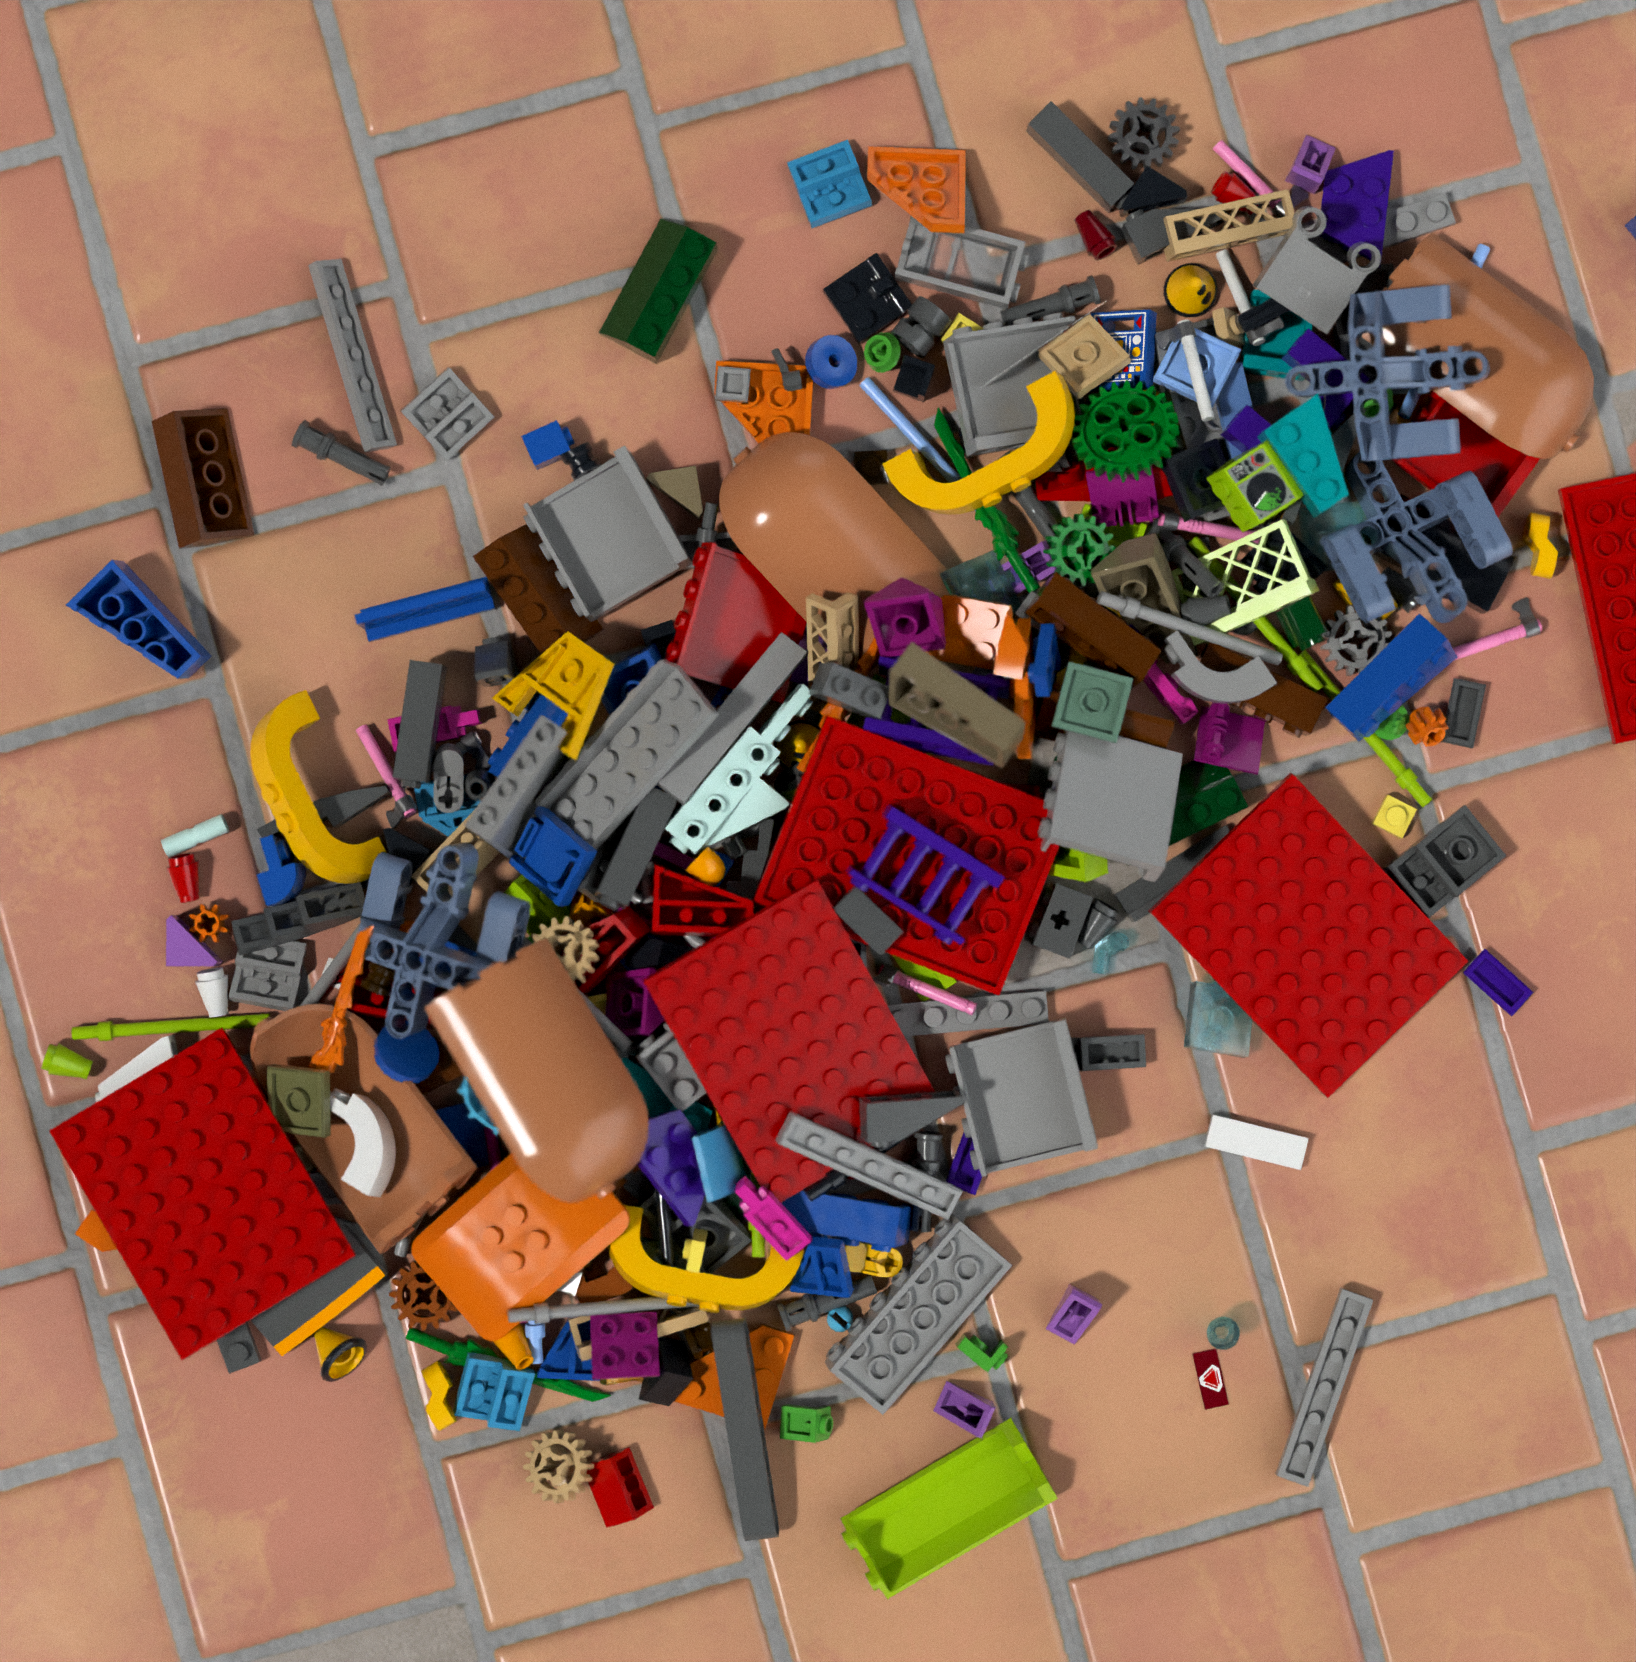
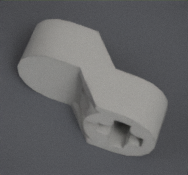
[434,743,464,813]

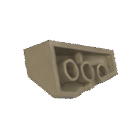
[1091,533,1198,664]

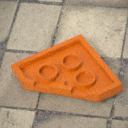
[867,146,966,233]
[714,360,813,444]
[1010,618,1039,759]
[674,1324,795,1430]

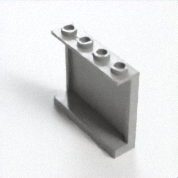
[943,313,1085,457]
[523,445,693,622]
[464,715,572,860]
[1038,730,1183,882]
[945,1018,1098,1177]

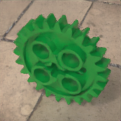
[1072,380,1180,482]

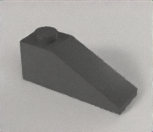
[1121,209,1229,265]
[474,637,516,688]
[859,1090,964,1147]

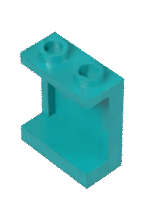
[1240,289,1312,381]

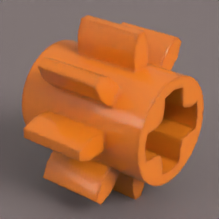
[1405,706,1449,747]
[189,904,230,943]

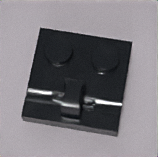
[823,253,912,345]
[1162,438,1227,522]
[1240,529,1327,608]

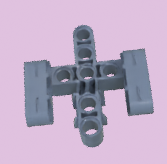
[1285,285,1490,461]
[1319,452,1512,623]
[358,842,531,1039]

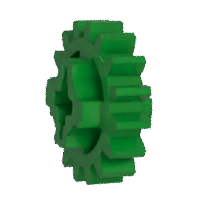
[1043,514,1116,586]

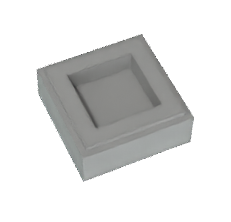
[715,366,751,403]

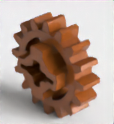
[389,1260,458,1331]

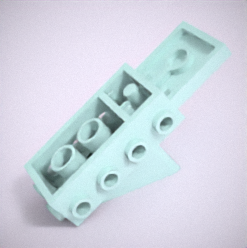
[665,684,813,854]

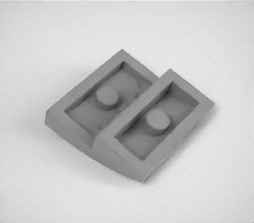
[400,367,494,461]
[228,941,307,1011]

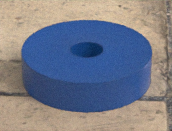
[805,335,857,389]

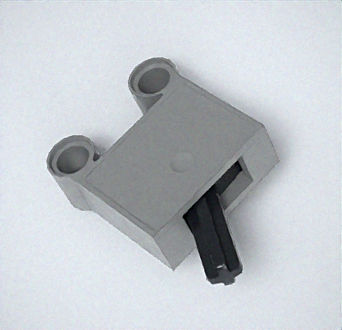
[1238,206,1381,334]

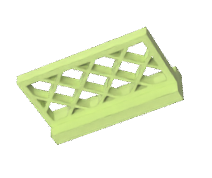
[1171,519,1320,646]

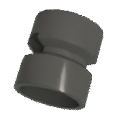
[891,296,952,359]

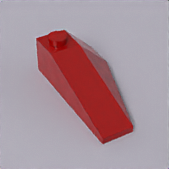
[1036,438,1173,502]

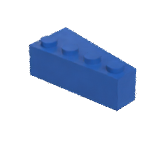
[66,560,212,679]
[1325,613,1458,741]
[781,1188,913,1252]

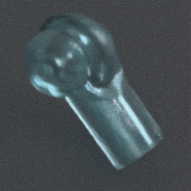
[1092,931,1129,974]

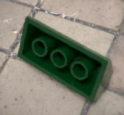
[599,219,718,364]
[1126,760,1249,866]

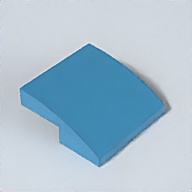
[787,140,872,228]
[692,1121,747,1202]
[453,1352,535,1431]

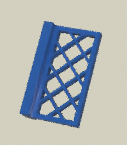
[354,577,496,642]

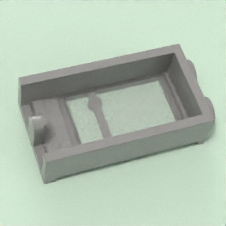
[894,216,1029,310]

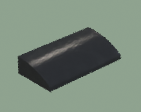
[1374,494,1515,614]

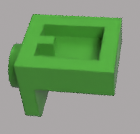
[955,1334,1008,1373]
[780,1404,833,1443]

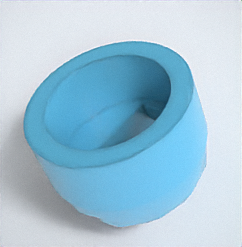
[827,1306,853,1332]

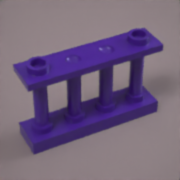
[863,656,1010,766]
[846,804,1005,945]

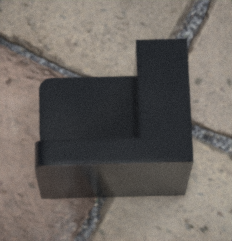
[893,355,935,402]
[641,620,676,660]

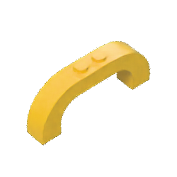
[883,371,1075,515]
[250,690,387,884]
[607,1205,804,1313]

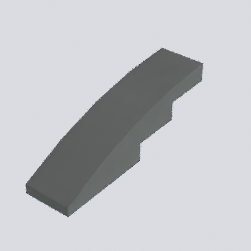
[257,786,392,838]
[726,819,774,901]
[231,882,365,955]
[1071,1034,1146,1071]

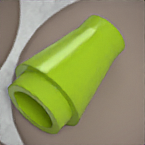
[41,1043,93,1080]

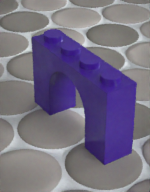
[1220,328,1369,453]

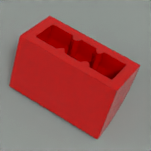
[587,1447,654,1528]

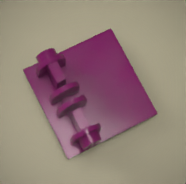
[1086,466,1160,527]
[1194,703,1265,775]
[590,1312,659,1380]

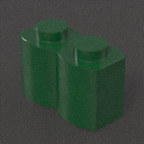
[1275,595,1327,651]

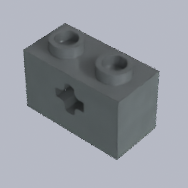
[809,663,889,719]
[1028,883,1093,959]

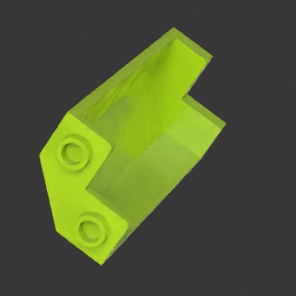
[840,1418,1058,1599]

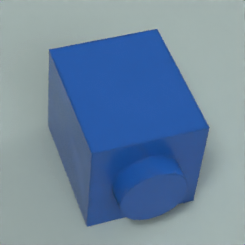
[521,420,575,470]

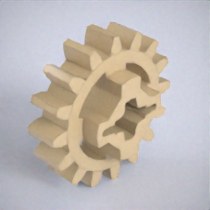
[526,916,600,983]
[523,1430,594,1503]

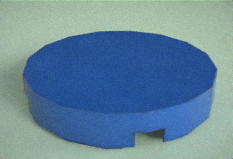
[373,1021,440,1083]

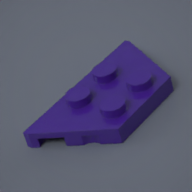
[1318,150,1394,268]
[637,1109,705,1227]

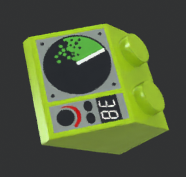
[1206,440,1304,533]

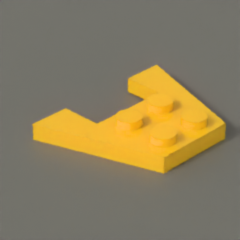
[492,631,614,761]

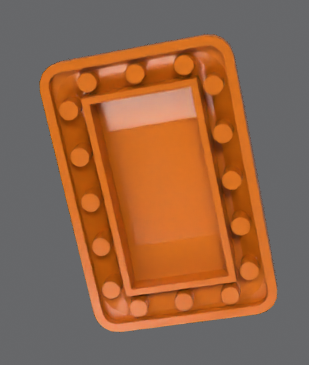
[411,1153,630,1341]

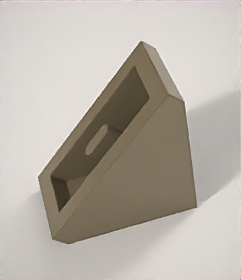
[646,466,704,520]

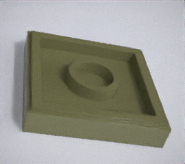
[267,1064,331,1138]

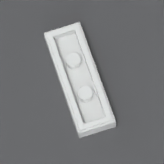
[1204,1114,1309,1170]

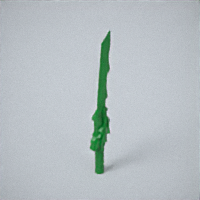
[934,408,1041,594]
[405,1328,611,1402]

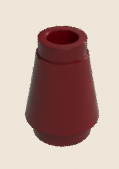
[1074,210,1117,261]

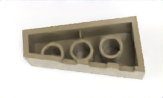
[889,642,1025,768]

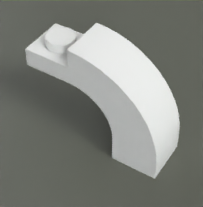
[330,1088,396,1198]

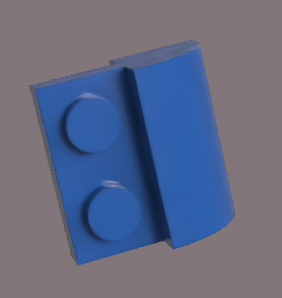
[257,835,306,906]

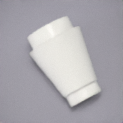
[195,967,229,1017]

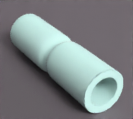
[161,814,229,857]

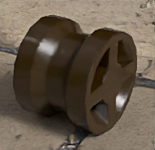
[360,961,396,998]
[683,1321,714,1359]

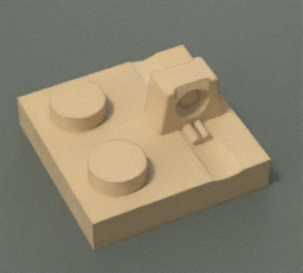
[1038,314,1131,400]

